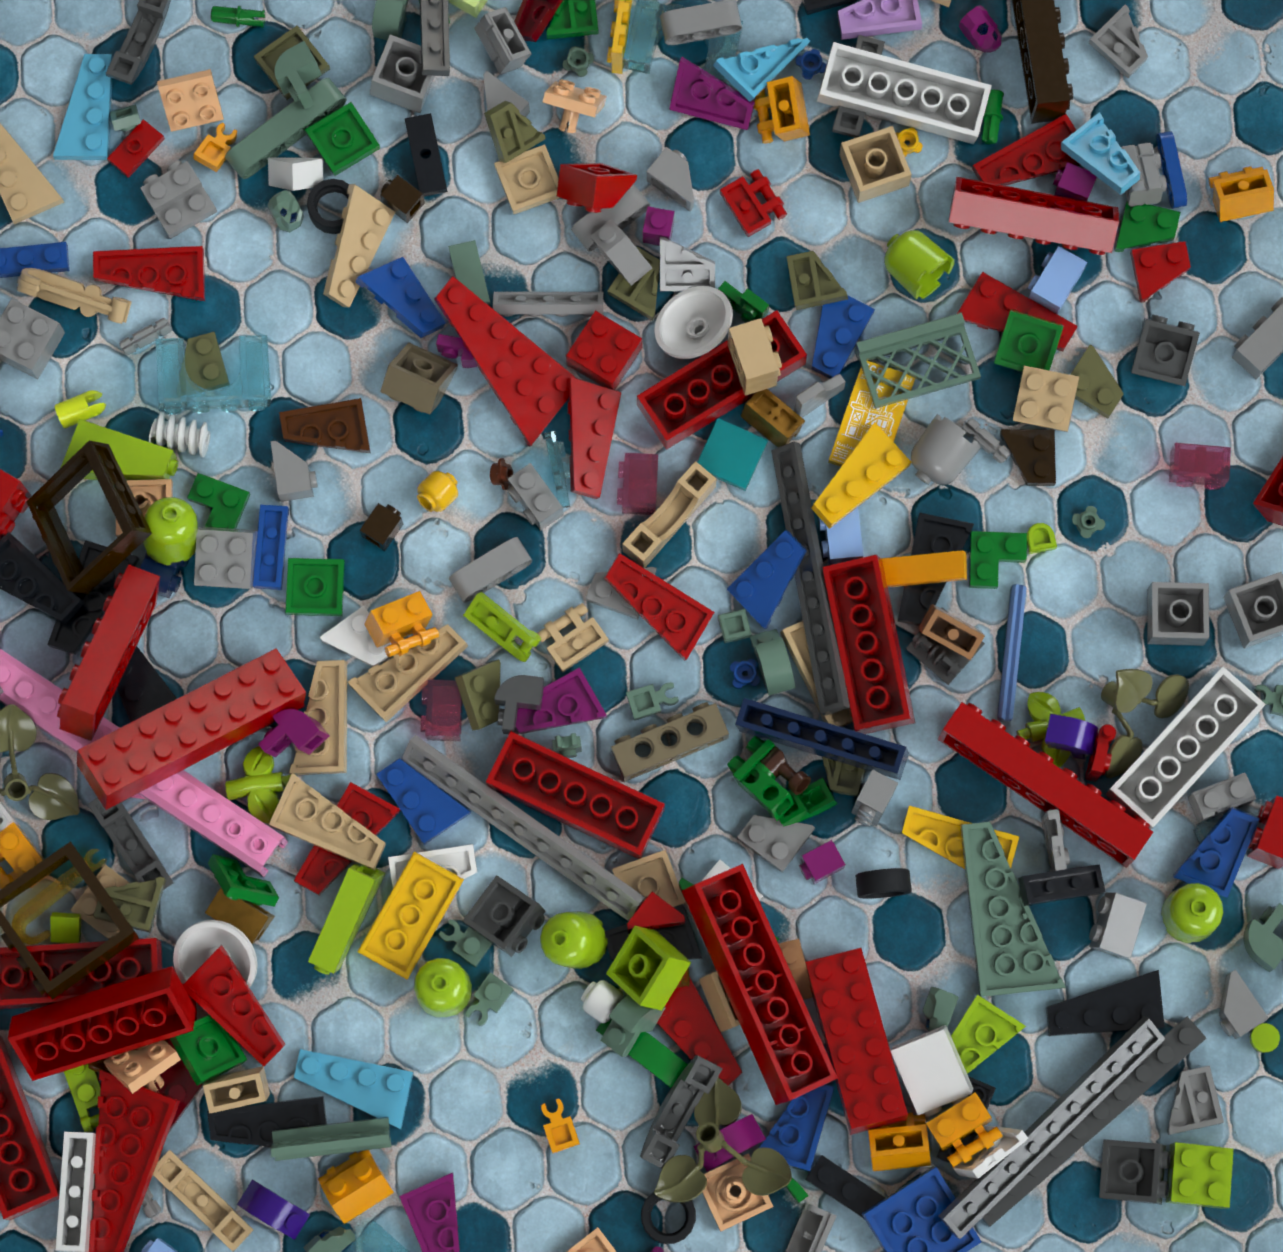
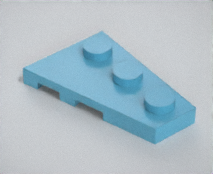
[1061,112,1140,195]

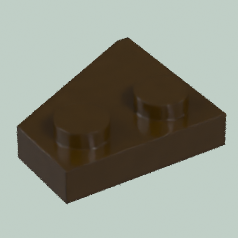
[1000,429,1056,486]

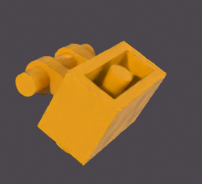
[754,76,810,144]
[1208,166,1274,222]
[364,591,439,657]
[0,822,52,890]
[926,1092,1003,1167]
[868,1112,931,1171]
[318,1150,394,1224]

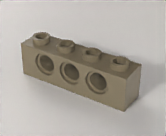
[611,702,729,782]

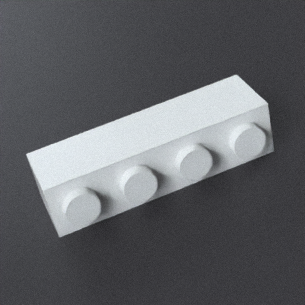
[55,1132,96,1252]

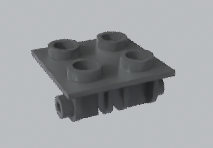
[906,607,985,685]

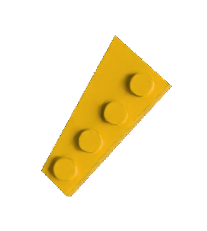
[607,0,632,74]
[811,422,912,529]
[901,806,1019,869]

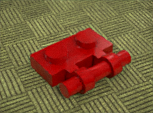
[720,169,787,237]
[1085,724,1116,782]

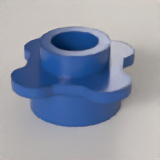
[795,49,827,80]
[730,659,760,689]

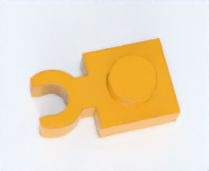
[193,122,237,172]
[541,1099,580,1154]

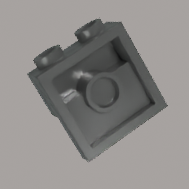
[1131,314,1200,386]
[463,875,546,957]
[1099,1139,1171,1205]

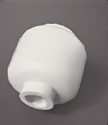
[581,980,624,1023]

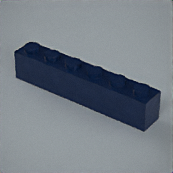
[735,698,909,780]

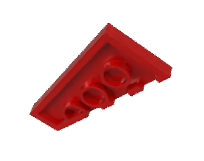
[972,114,1081,186]
[93,246,205,301]
[957,272,1078,352]
[567,377,621,499]
[604,553,715,661]
[294,782,401,896]
[183,945,285,1066]

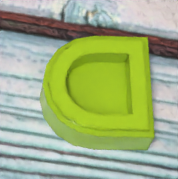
[1027,523,1057,554]

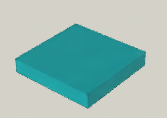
[697,418,768,491]

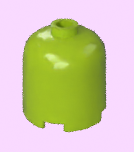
[884,230,954,299]
[143,497,198,565]
[1161,883,1223,943]
[540,911,608,969]
[414,958,472,1018]

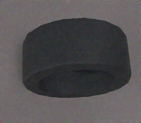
[307,179,349,234]
[855,868,912,899]
[641,1192,696,1244]

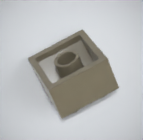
[380,343,458,414]

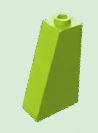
[60,419,179,481]
[308,863,386,975]

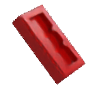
[107,119,165,178]

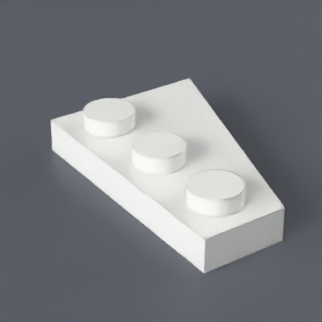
[388,844,477,888]

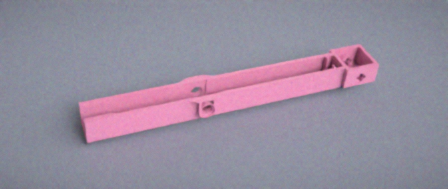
[0,649,288,877]

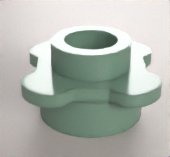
[563,46,594,77]
[1072,506,1105,538]

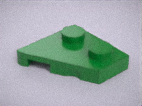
[546,0,599,40]
[1115,201,1181,252]

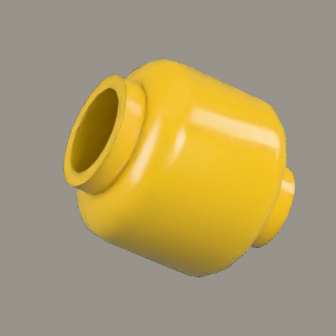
[417,471,458,512]

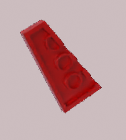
[657,971,742,1086]

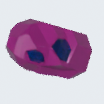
[959,5,1002,53]

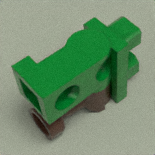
[727,736,811,821]

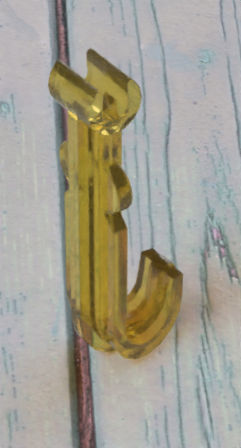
[12,849,108,945]

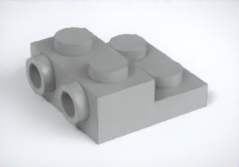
[140,161,217,239]

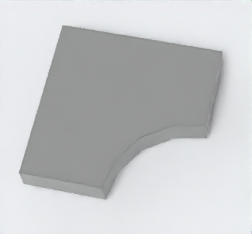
[794,374,846,418]

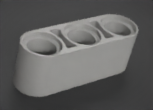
[660,0,742,45]
[571,184,650,252]
[449,537,533,603]

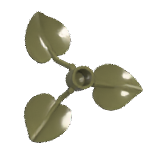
[1101,669,1189,778]
[0,704,79,820]
[654,1077,792,1203]

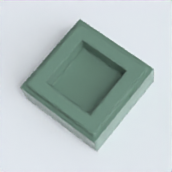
[718,609,752,644]

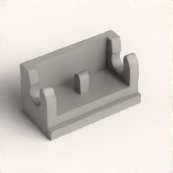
[785,1204,836,1252]

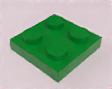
[305,102,380,176]
[994,309,1064,372]
[286,558,345,616]
[169,1015,247,1086]

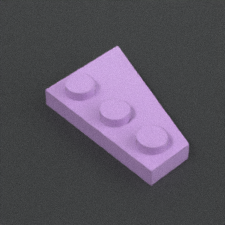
[837,0,922,40]

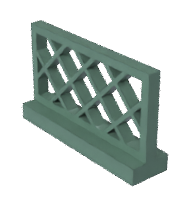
[854,313,981,409]
[271,1117,392,1161]

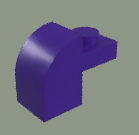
[1045,714,1098,760]
[237,1179,310,1240]

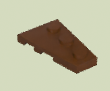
[279,398,371,454]

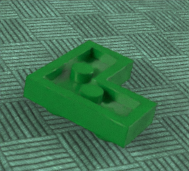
[718,281,769,323]
[187,473,251,529]
[969,531,1027,589]
[208,854,279,907]

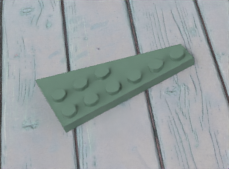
[960,822,1066,997]

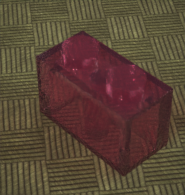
[1169,443,1231,490]
[617,453,658,515]
[421,680,463,741]

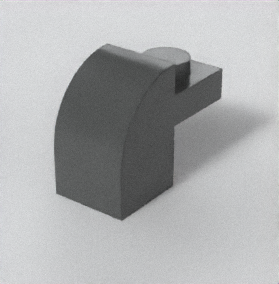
[494,675,544,735]

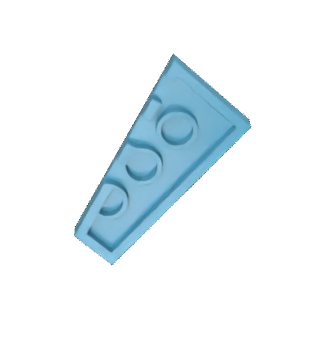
[53,54,113,160]
[294,1049,413,1130]

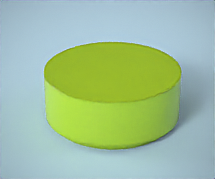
[1249,1023,1280,1053]

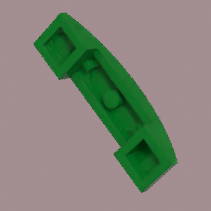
[596,1019,688,1089]

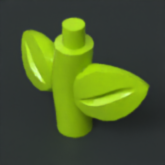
[1016,692,1085,767]
[225,746,291,824]

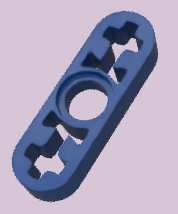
[1156,131,1187,209]

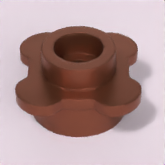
[490,458,513,490]

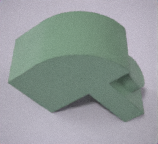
[372,0,409,40]
[275,41,322,109]
[750,629,796,696]
[1243,903,1283,972]
[601,995,666,1057]

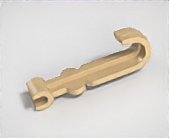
[17,268,131,324]

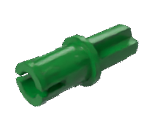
[211,6,265,28]
[981,89,1004,145]

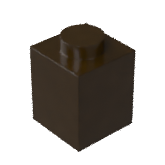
[380,175,425,223]
[360,503,404,551]

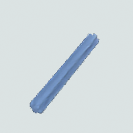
[997,584,1027,722]

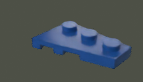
[355,257,446,338]
[811,296,875,379]
[727,530,807,629]
[376,758,471,845]
[1173,807,1259,898]
[759,1084,834,1172]

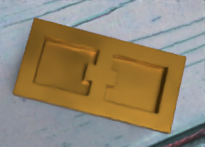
[741,389,805,447]
[205,888,275,944]

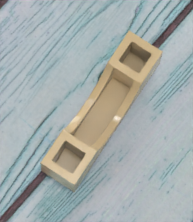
[622,461,717,568]

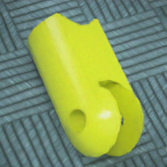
[54,390,106,429]

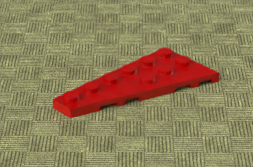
[434,276,577,447]
[89,1070,180,1252]

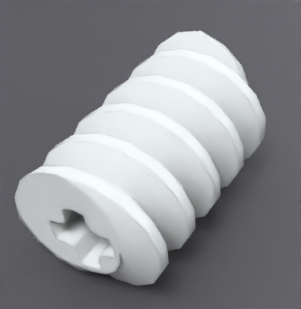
[148,412,210,457]

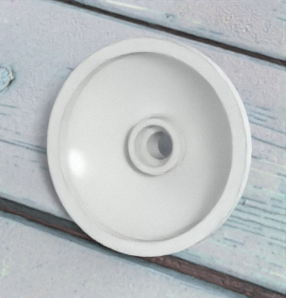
[654,286,733,359]
[173,920,257,988]

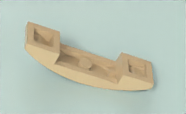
[153,1150,254,1252]

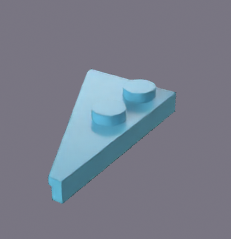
[713,38,810,102]

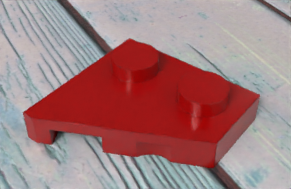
[1130,241,1191,303]

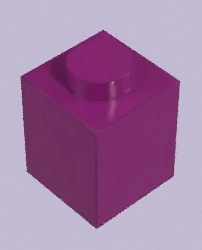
[1053,162,1097,201]
[643,206,675,246]
[799,840,846,884]

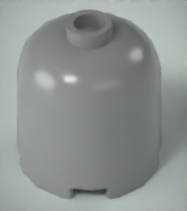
[911,414,981,485]

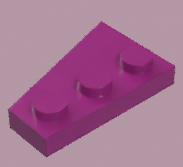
[669,57,755,130]
[516,667,607,734]
[399,1173,460,1252]

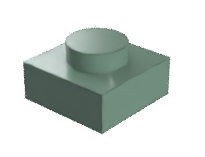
[110,104,141,131]

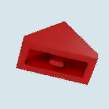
[627,892,685,933]

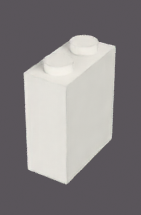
[890,1025,973,1116]

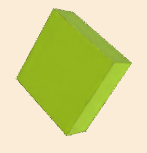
[50,912,81,943]

